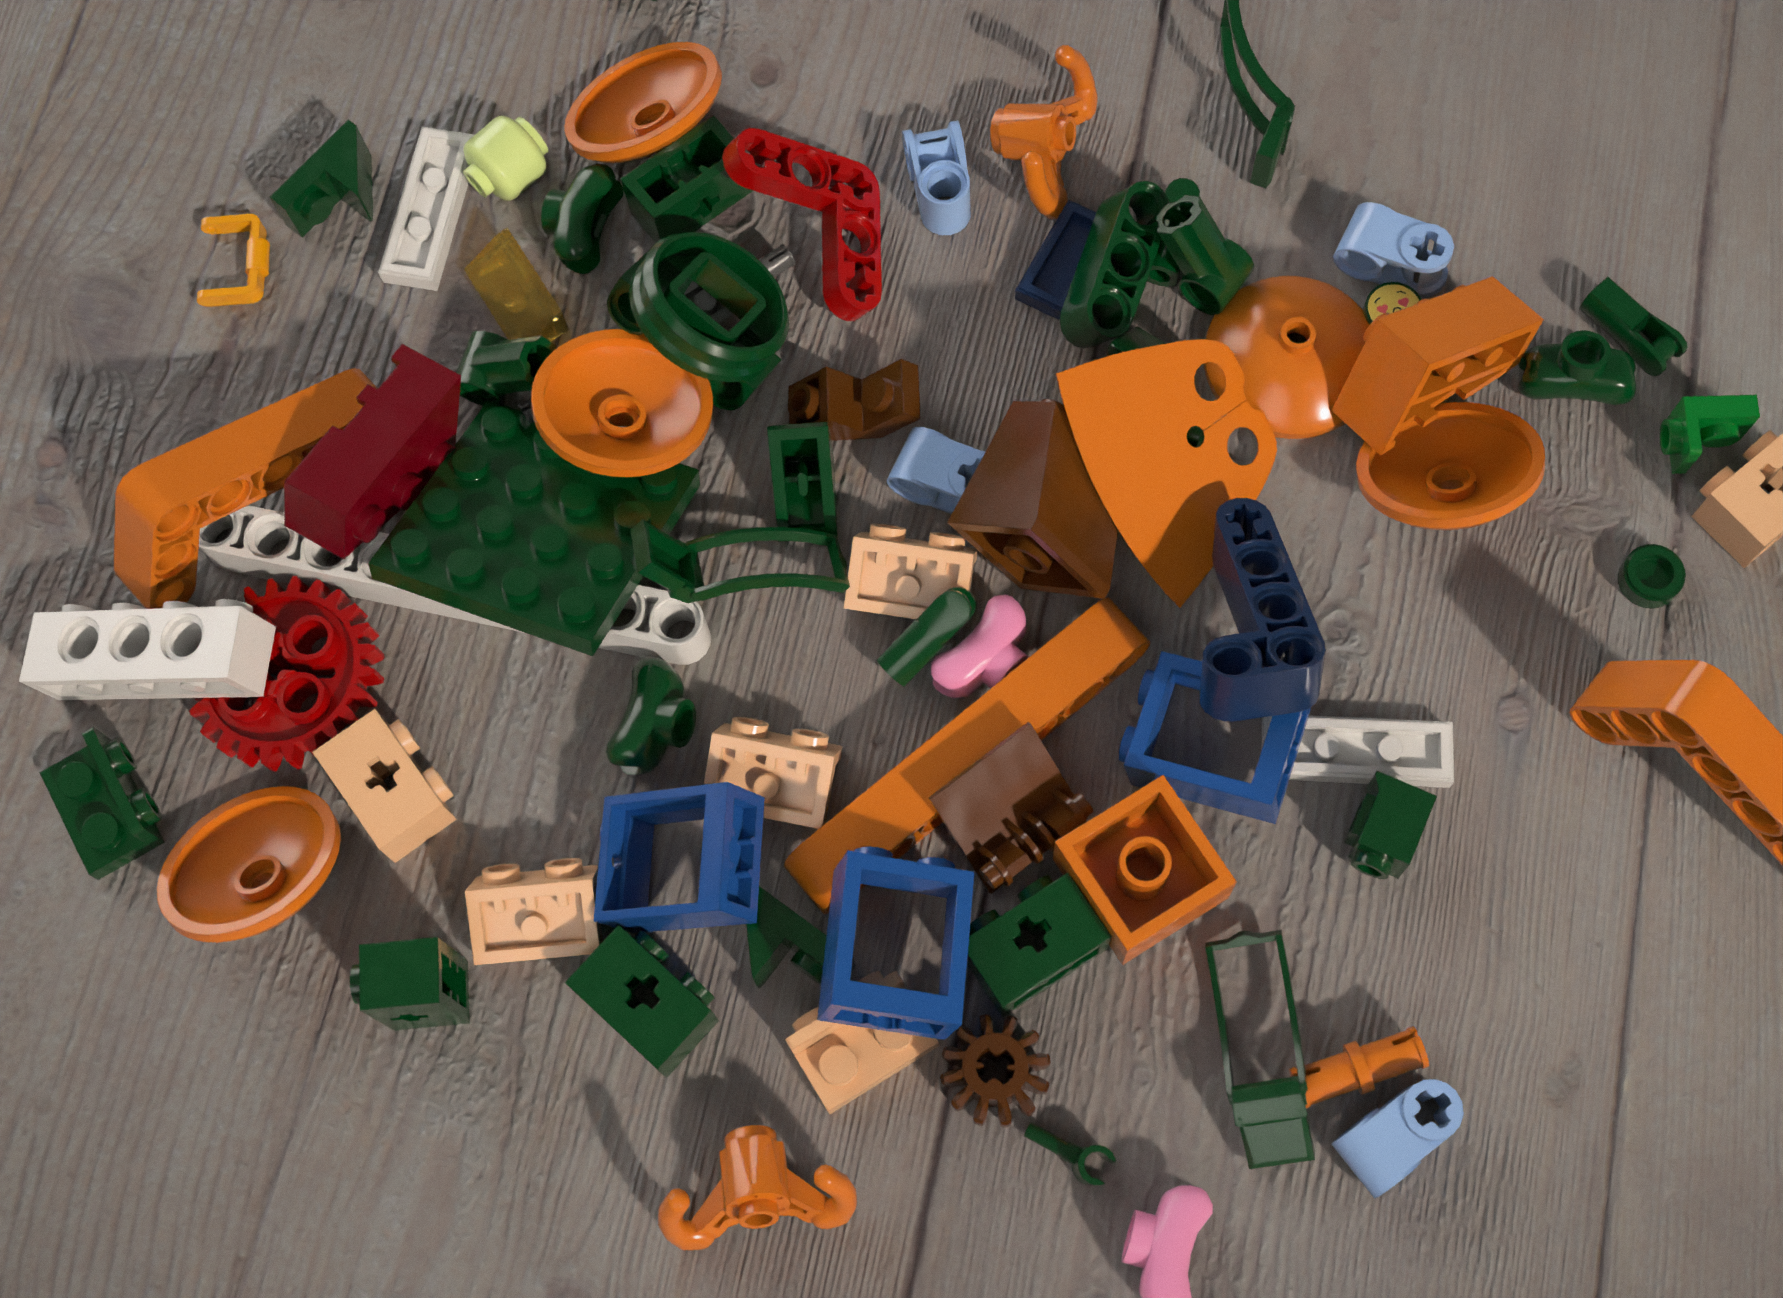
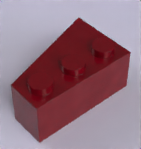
[284,344,461,559]

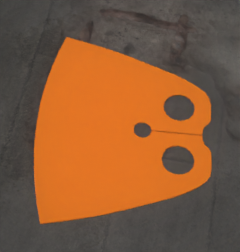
[1056,339,1277,608]

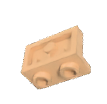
[844,523,978,619]
[704,717,843,829]
[465,858,603,965]
[785,971,939,1114]

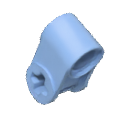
[902,120,971,235]
[1333,202,1454,299]
[887,427,986,514]
[1331,1079,1464,1199]

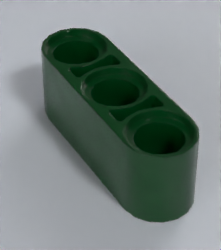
[1060,181,1169,349]

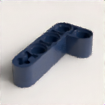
[1199,498,1326,721]

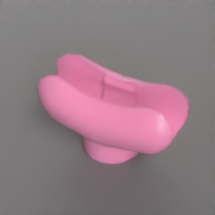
[931,594,1029,699]
[1122,1185,1213,1298]

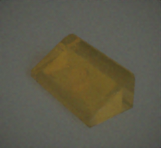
[464,228,569,341]

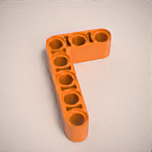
[114,368,378,609]
[1569,660,1783,866]

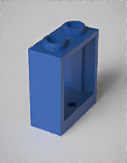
[1119,651,1311,824]
[594,782,765,933]
[817,847,974,1040]

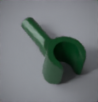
[1024,1122,1116,1186]

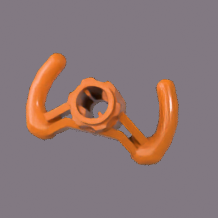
[990,45,1098,220]
[658,1125,857,1251]

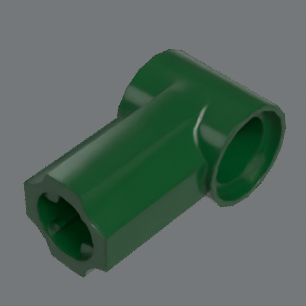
[1155,195,1254,315]
[456,331,556,406]

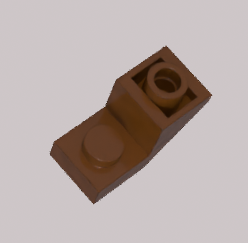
[787,359,921,441]

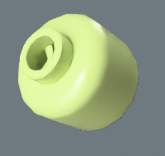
[463,116,548,201]

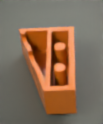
[1331,276,1544,456]

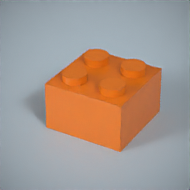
[1053,775,1237,965]

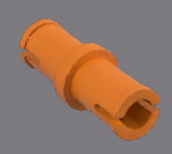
[1289,1026,1429,1109]

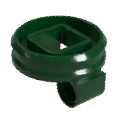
[607,232,789,411]

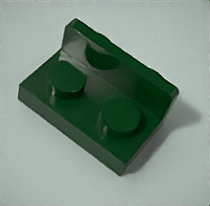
[39,727,165,880]

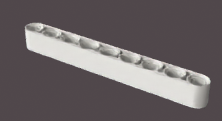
[199,505,711,665]

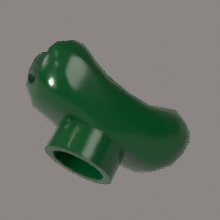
[541,163,624,275]
[1518,330,1636,406]
[606,656,696,776]

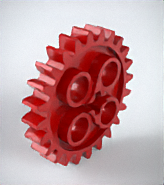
[189,576,385,772]

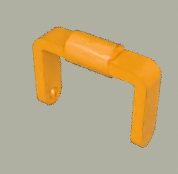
[197,214,270,307]

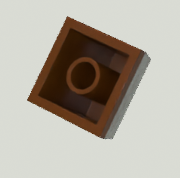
[947,399,1118,599]

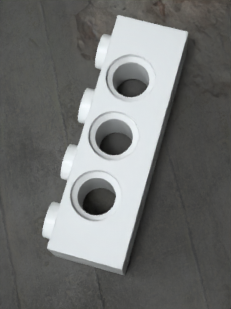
[19,599,276,700]

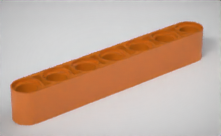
[784,597,1151,914]

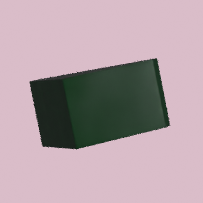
[767,422,838,542]

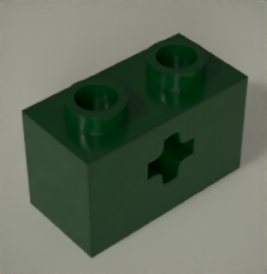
[620,115,753,243]
[967,873,1112,1018]
[564,925,719,1078]
[350,937,470,1031]

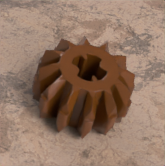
[940,1014,1051,1128]

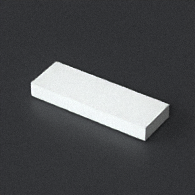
[378,127,474,291]
[1261,715,1454,788]

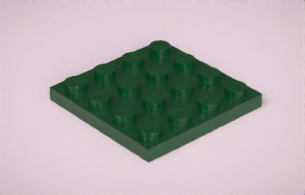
[368,400,700,657]

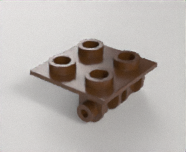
[928,722,1094,894]

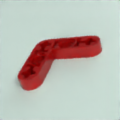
[722,128,882,321]

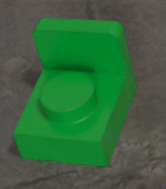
[1660,395,1760,474]

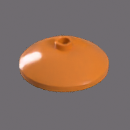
[564,42,722,163]
[1203,276,1369,439]
[531,329,713,477]
[1356,402,1545,530]
[157,786,341,943]

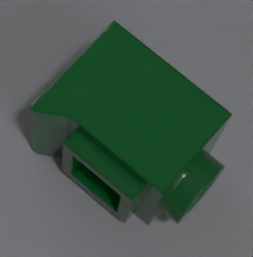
[1344,771,1437,879]

